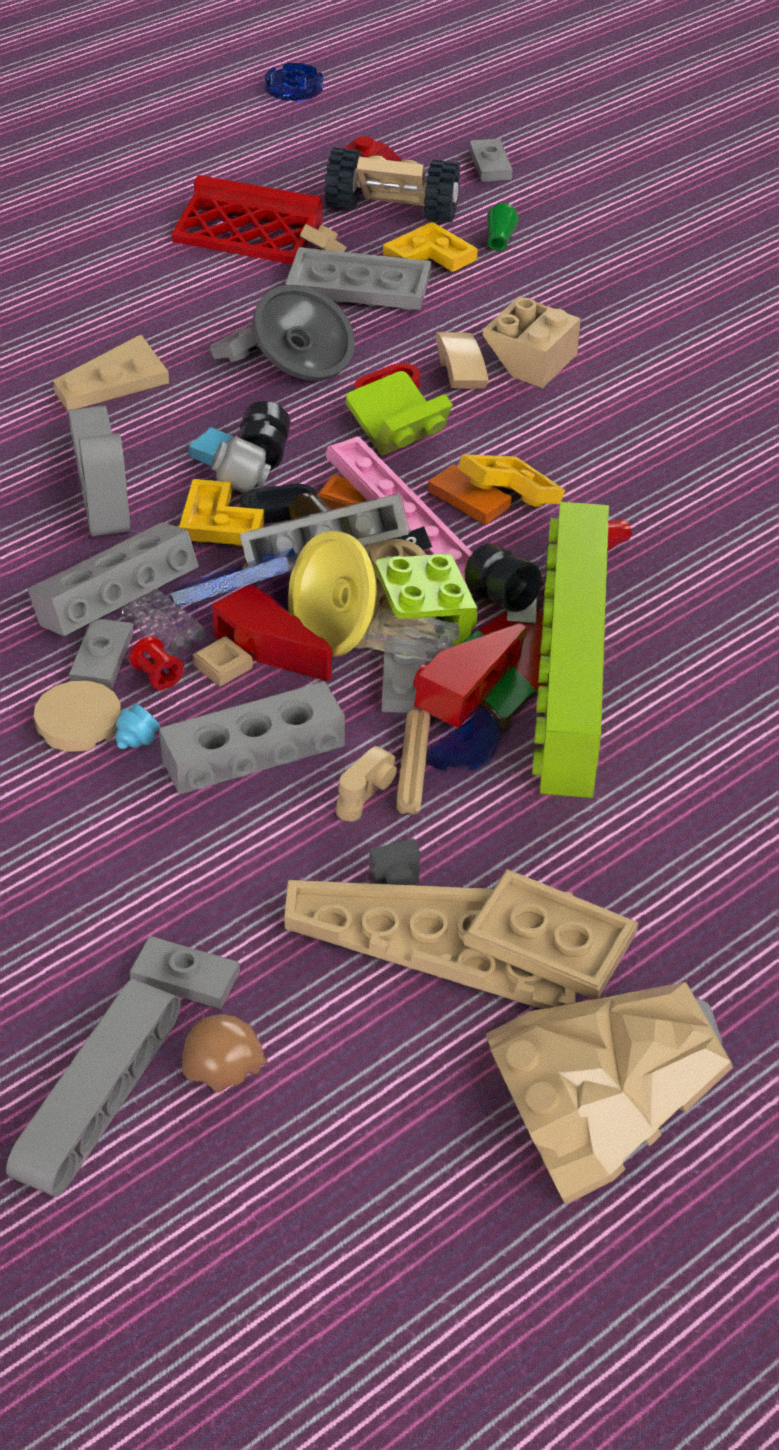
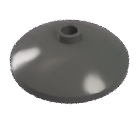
[252,285,355,381]

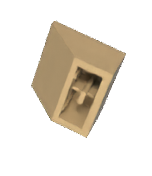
[483,296,581,388]

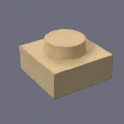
[300,224,347,252]

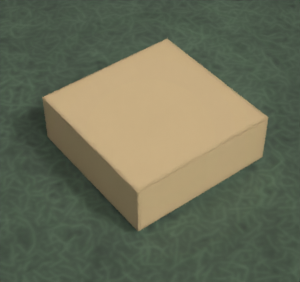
[193,636,253,687]

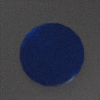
[265,63,323,101]

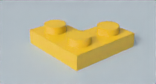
[383,222,478,272]
[457,454,565,507]
[179,479,264,546]

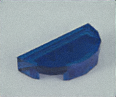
[426,708,499,771]

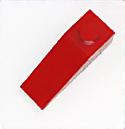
[413,623,526,728]

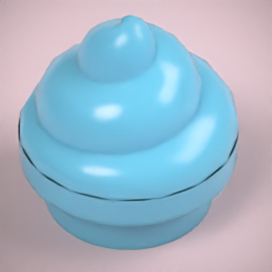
[116,703,160,749]

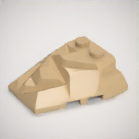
[486,982,733,1204]

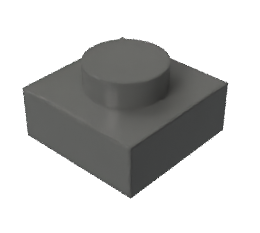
[369,838,420,885]

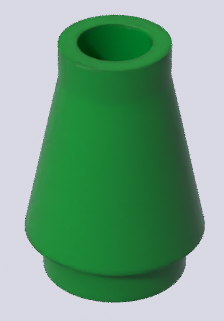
[487,203,519,251]

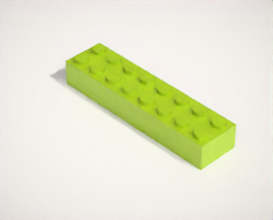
[532,502,609,798]

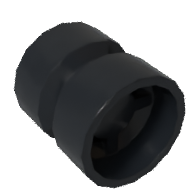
[237,401,291,471]
[464,543,542,612]

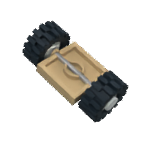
[324,147,460,222]

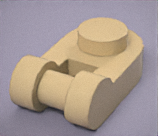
[336,746,397,822]

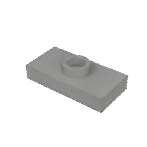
[469,139,513,183]
[69,619,133,690]
[130,936,240,1009]

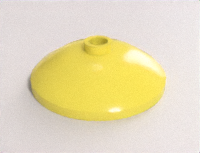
[288,531,377,658]

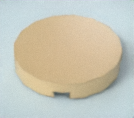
[34,681,121,752]

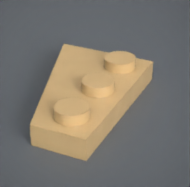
[53,335,169,411]

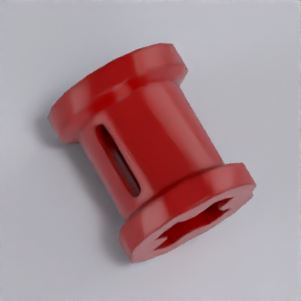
[129,636,184,691]

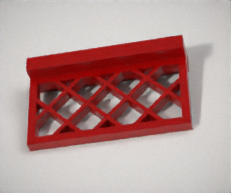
[171,175,323,264]

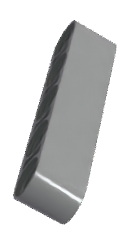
[6,979,181,1197]

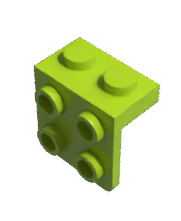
[345,371,453,456]
[375,554,477,646]

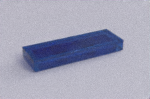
[171,548,297,608]

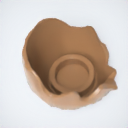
[181,1014,268,1092]

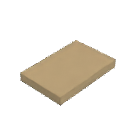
[464,869,638,999]

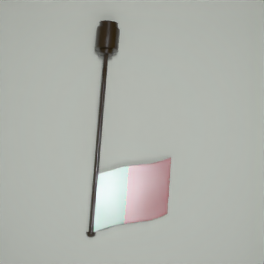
[289,493,548,732]

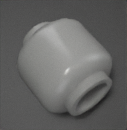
[210,437,271,493]

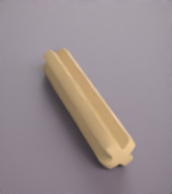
[396,709,430,815]

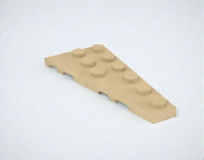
[284,880,576,1009]

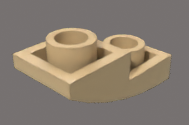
[435,332,489,389]

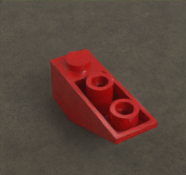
[212,583,333,681]

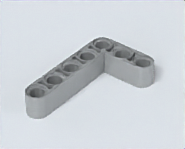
[68,405,131,537]

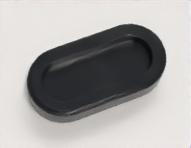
[240,483,317,523]

